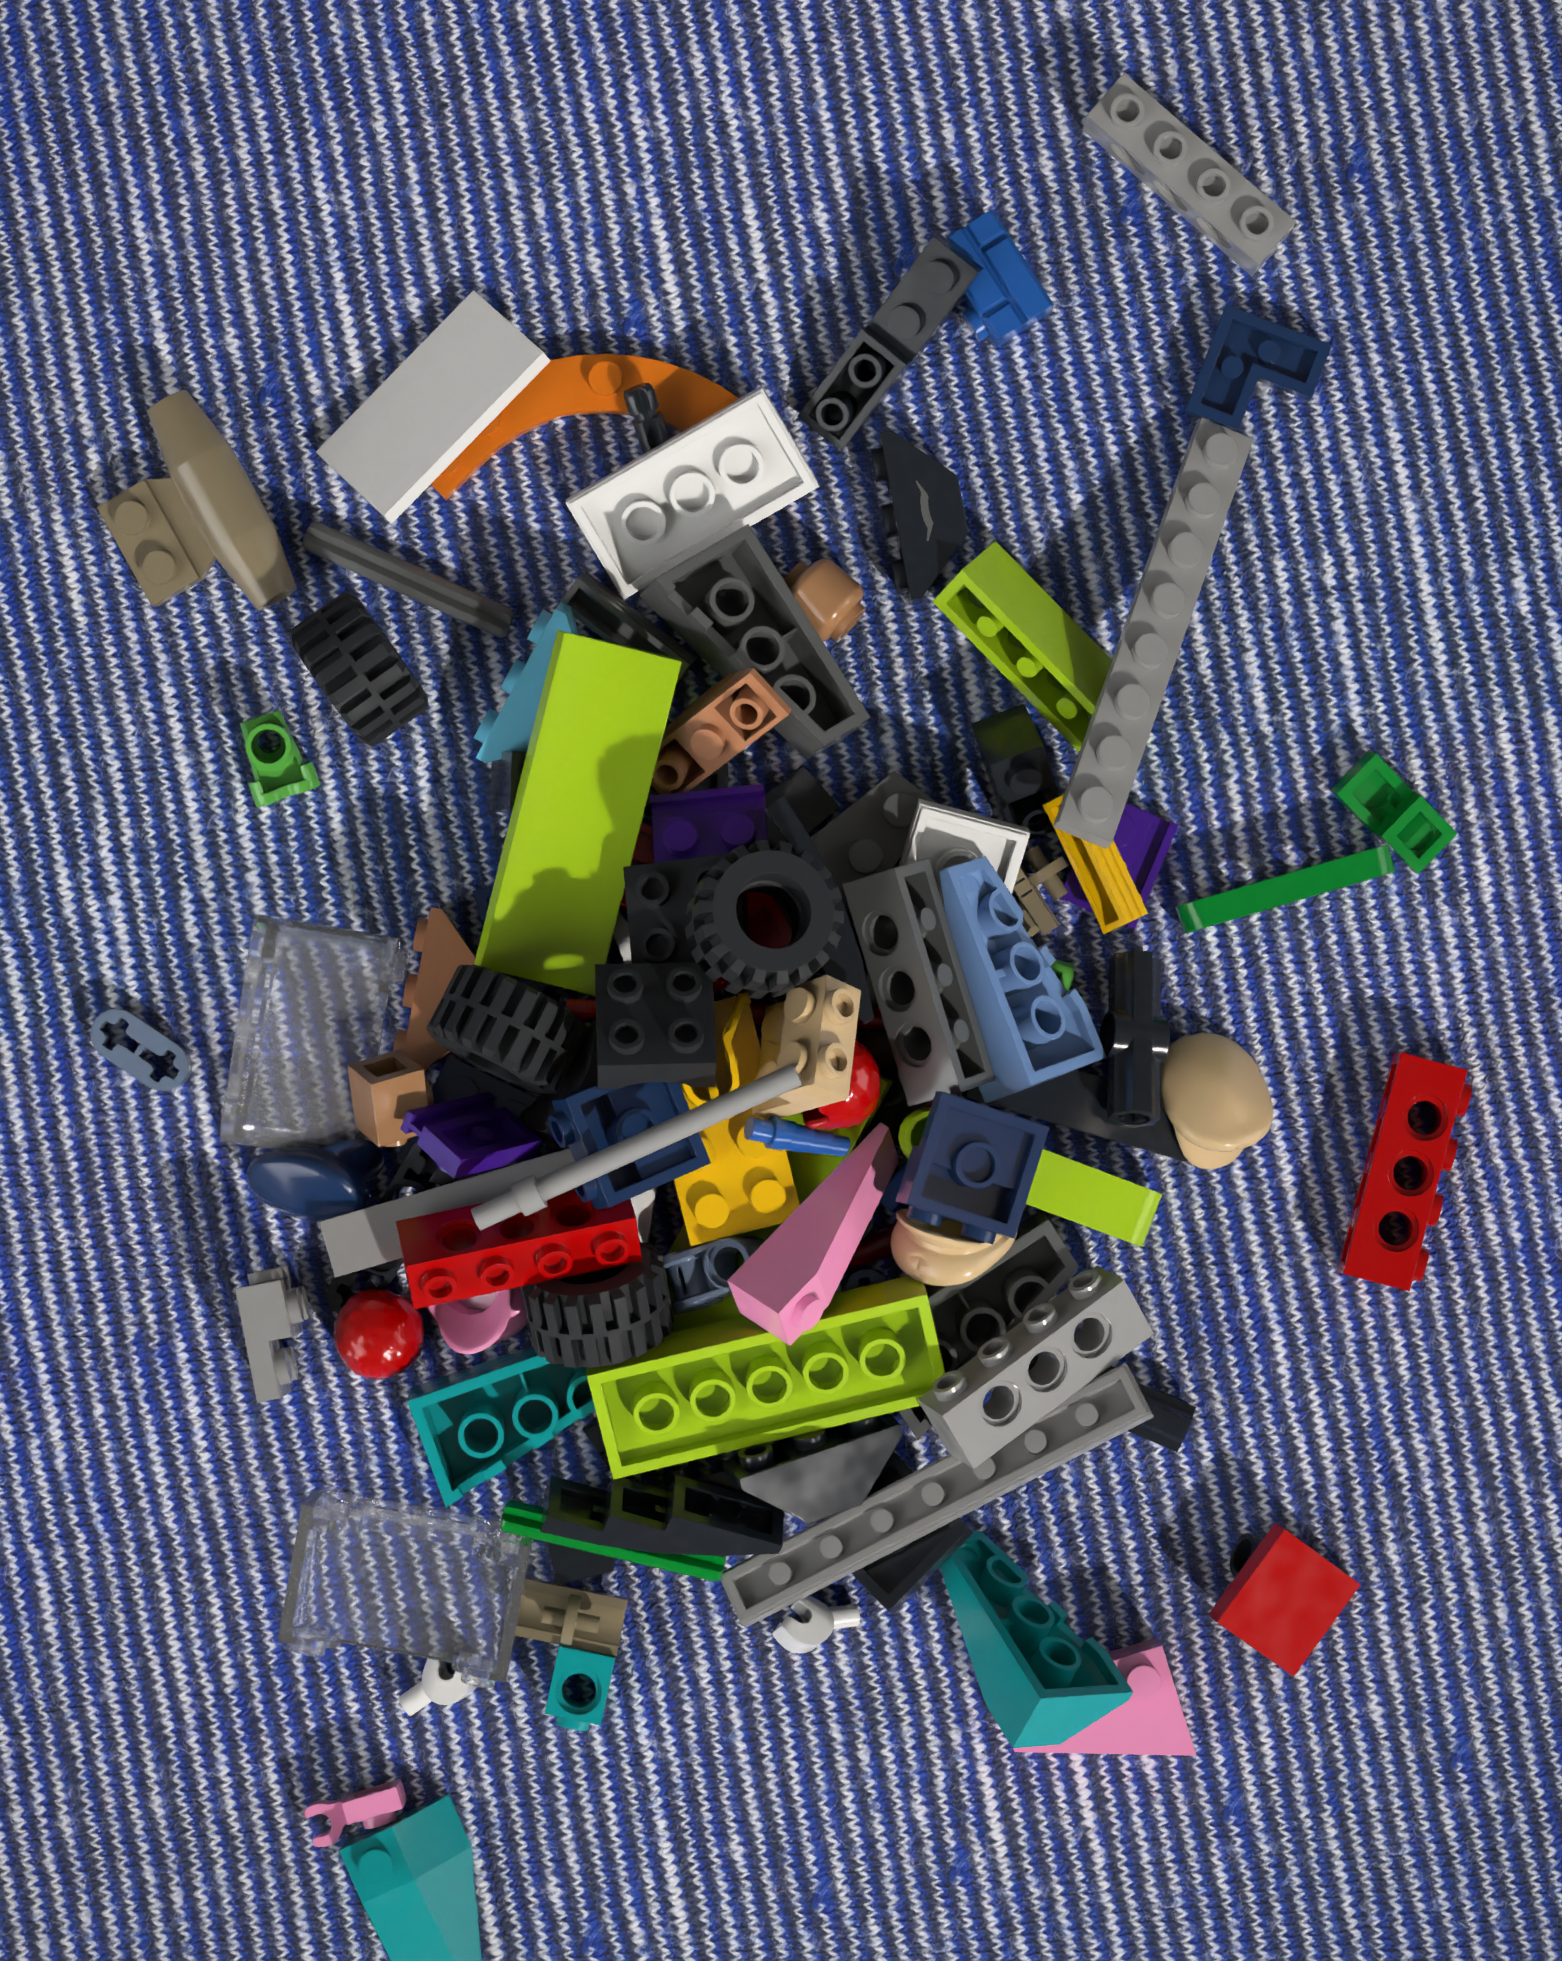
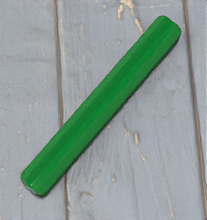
[500,1500,726,1582]

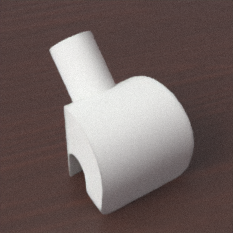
[772,1595,860,1654]
[398,1652,480,1716]

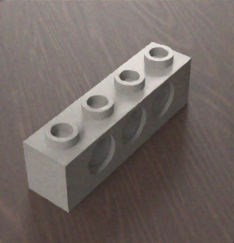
[1082,73,1296,277]
[917,1265,1154,1469]

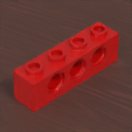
[1336,1052,1472,1291]
[395,1188,642,1309]

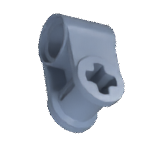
[663,1236,765,1315]

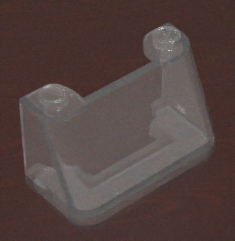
[220,914,409,1150]
[278,1489,535,1688]

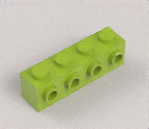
[932,541,1112,752]

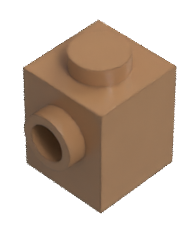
[347,1049,434,1147]

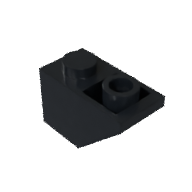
[971,704,1059,841]

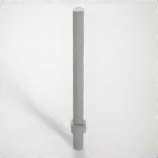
[471,1063,803,1230]

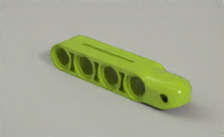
[898,1107,1162,1247]

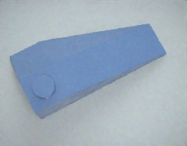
[939,856,1106,1104]

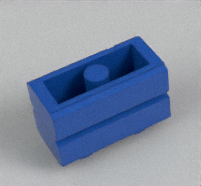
[947,209,1054,349]

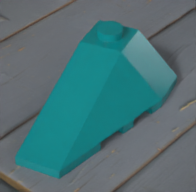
[940,1531,1133,1748]
[339,1793,483,1961]

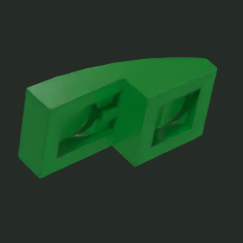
[1330,750,1457,874]

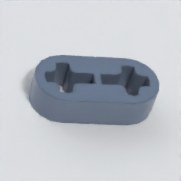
[91,1009,192,1091]

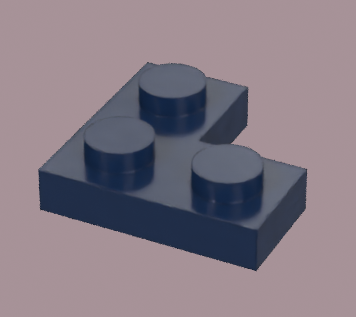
[1184,304,1332,432]

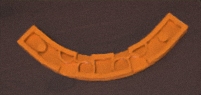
[430,354,739,501]

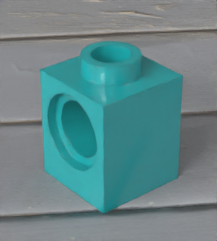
[545,1645,616,1731]

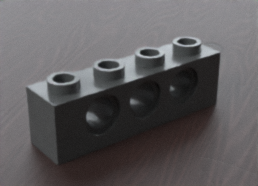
[842,858,995,1106]

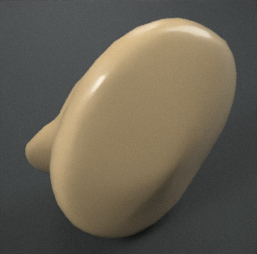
[1160,1032,1274,1170]
[891,1206,1017,1286]

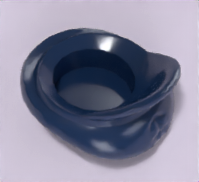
[247,1139,384,1222]

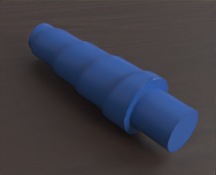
[744,1116,850,1157]

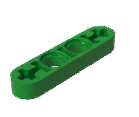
[1176,845,1396,934]

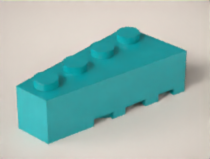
[407,1346,595,1508]

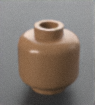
[784,558,866,642]

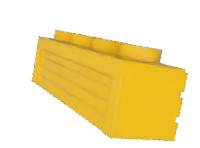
[1042,794,1148,934]

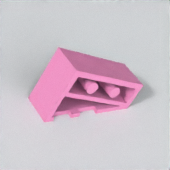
[1013,1637,1197,1756]

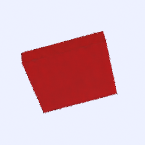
[1208,1522,1361,1677]

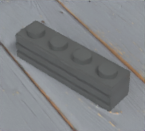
[558,572,698,687]

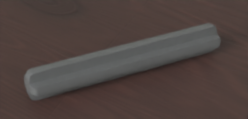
[302,521,514,638]

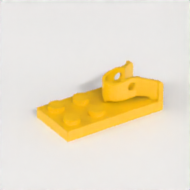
[673,992,800,1246]

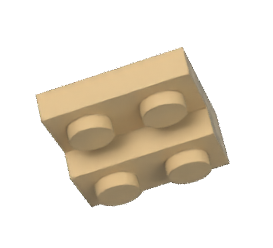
[752,975,861,1120]

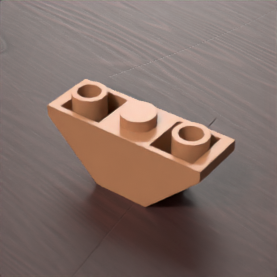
[651,668,792,794]
[393,907,476,1071]

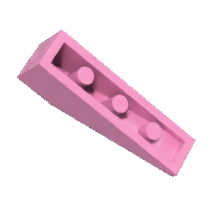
[727,1122,899,1346]

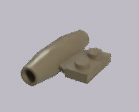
[97,390,297,611]

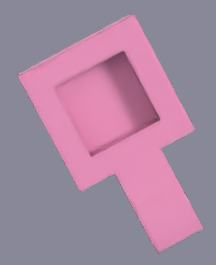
[304,1778,407,1847]

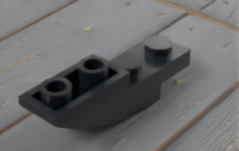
[797,233,984,452]

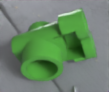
[240,709,321,807]

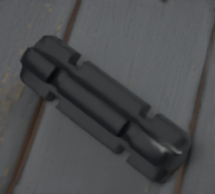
[623,383,670,454]

